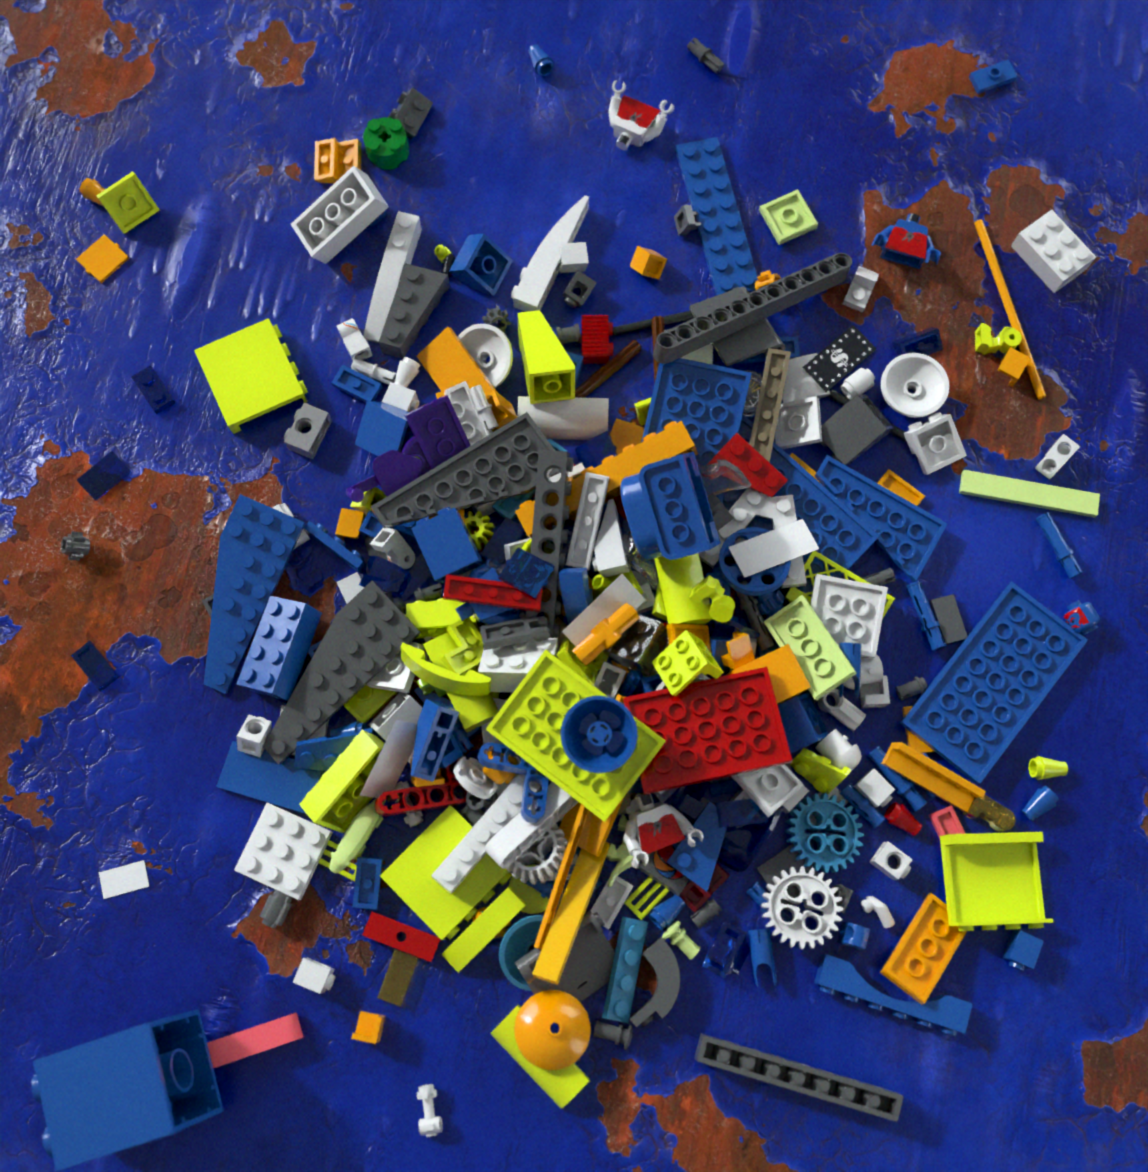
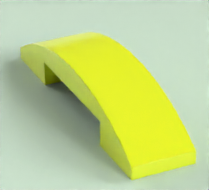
[401,643,491,696]
[441,886,526,973]

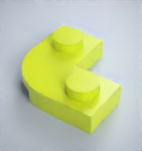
[441,618,484,675]

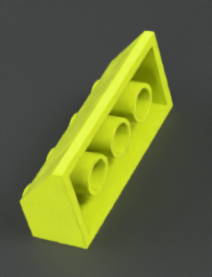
[299,730,385,833]

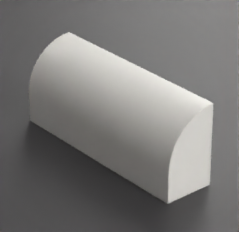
[518,396,609,440]

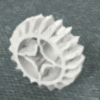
[506,823,568,885]

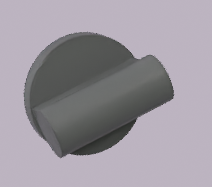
[831,884,854,914]

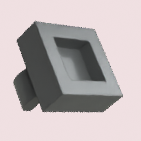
[674,205,701,236]

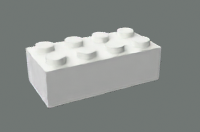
[291,166,389,264]

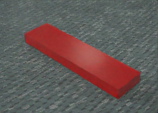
[443,574,543,612]

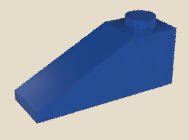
[411,699,459,782]

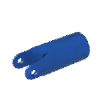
[838,643,862,698]
[748,928,777,988]

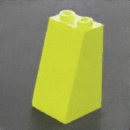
[518,310,575,404]

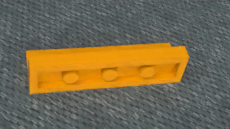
[881,742,986,812]

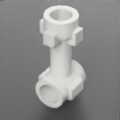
[393,781,423,827]
[417,1084,443,1137]

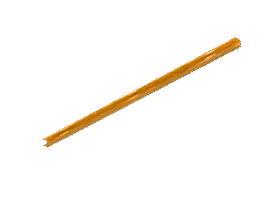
[534,694,625,949]

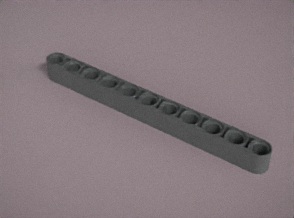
[653,253,852,364]

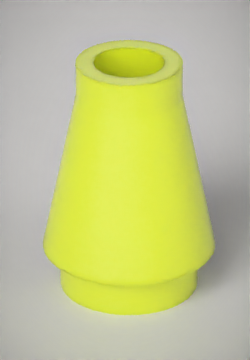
[1028,756,1068,780]

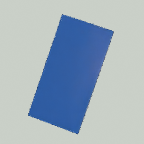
[216,741,323,814]

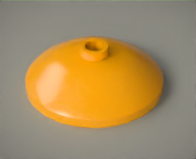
[514,990,590,1070]

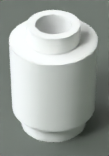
[840,368,875,400]

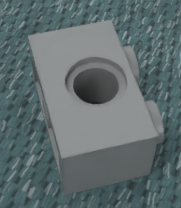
[284,403,332,460]

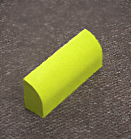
[654,553,713,625]
[423,632,499,733]
[490,1004,589,1109]

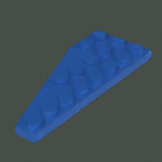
[204,494,306,694]

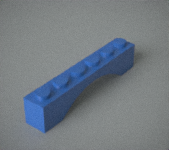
[814,954,973,1036]

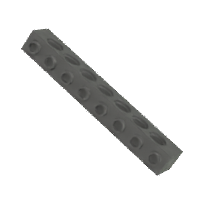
[525,450,574,639]
[694,1033,903,1122]

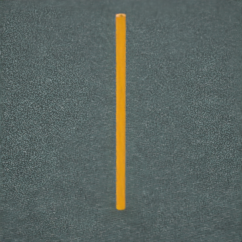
[974,219,1046,400]

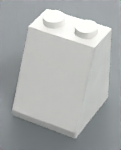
[369,692,422,763]

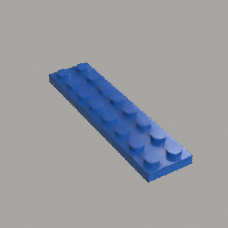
[676,137,758,296]

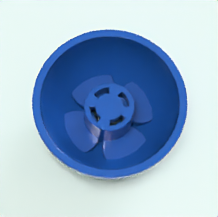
[561,696,637,773]

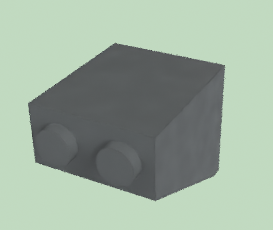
[820,394,895,465]

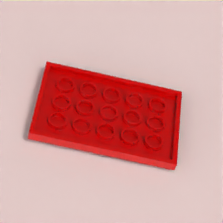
[623,667,792,795]

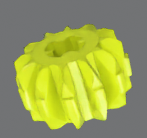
[464,511,494,550]

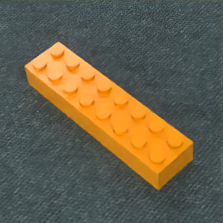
[515,420,698,538]

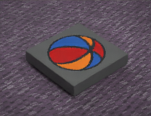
[638,841,689,896]

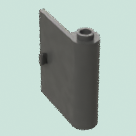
[689,287,786,367]
[514,910,615,1002]

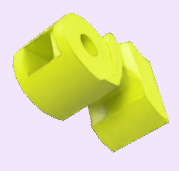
[975,323,1022,355]
[689,575,735,623]

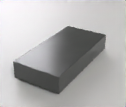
[929,594,968,645]

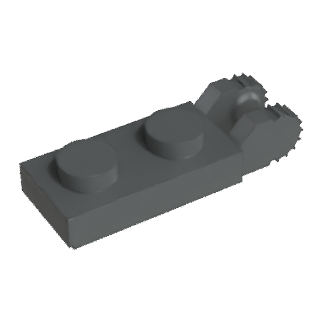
[480,616,551,650]

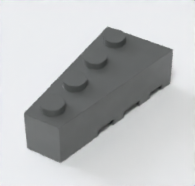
[379,264,450,359]

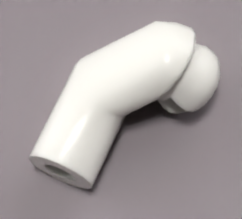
[861,896,895,928]

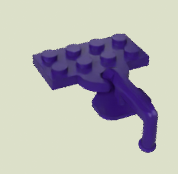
[345,395,471,503]

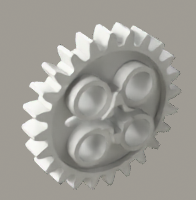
[761,866,843,950]

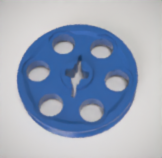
[718,527,791,596]

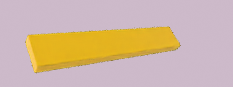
[532,842,610,985]

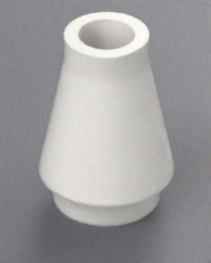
[394,357,420,388]

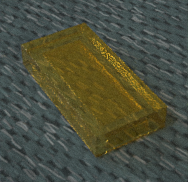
[377,949,419,1006]

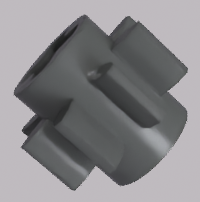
[482,306,511,333]
[61,531,90,561]

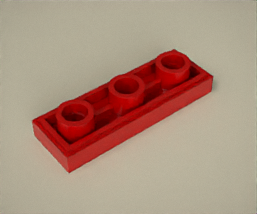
[362,912,441,962]

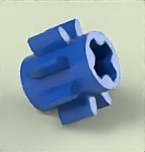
[757,590,786,617]

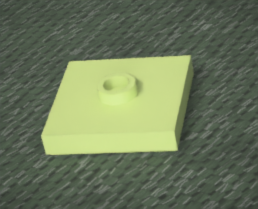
[759,190,818,245]

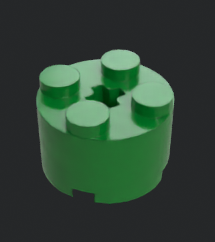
[363,118,409,170]

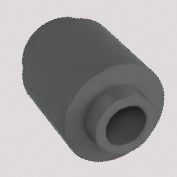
[260,889,293,929]

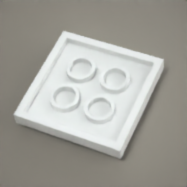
[810,574,888,658]
[234,803,333,900]

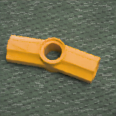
[572,602,640,666]

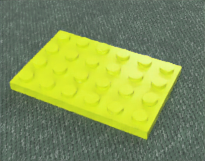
[486,649,666,822]

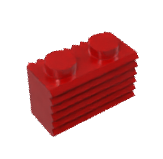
[581,315,613,364]

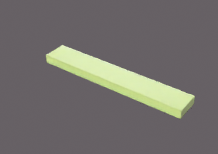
[959,470,1100,518]

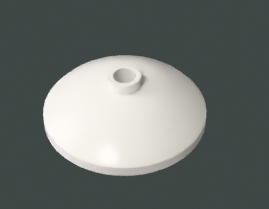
[458,324,513,388]
[881,353,949,418]

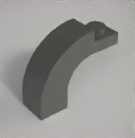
[629,937,680,1027]

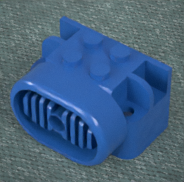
[620,452,721,560]

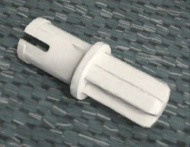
[351,358,396,385]
[470,385,499,431]

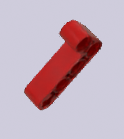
[374,757,468,816]

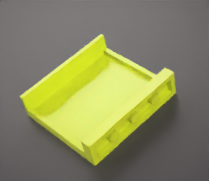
[194,318,308,434]
[380,805,513,940]
[940,832,1053,931]

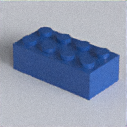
[237,596,322,701]

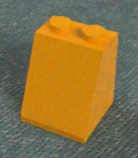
[727,644,811,705]

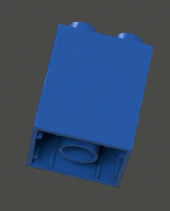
[31,1009,224,1171]

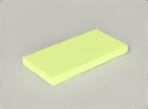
[764,595,857,701]

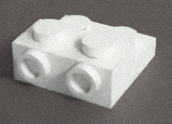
[904,412,967,475]
[366,642,428,693]

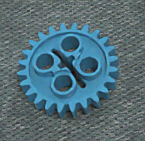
[785,793,864,874]

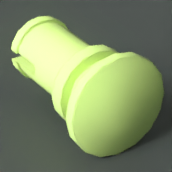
[662,920,701,960]

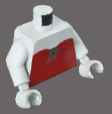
[608,80,674,150]
[623,793,703,868]

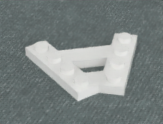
[699,488,807,588]

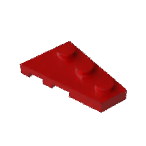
[705,433,788,498]

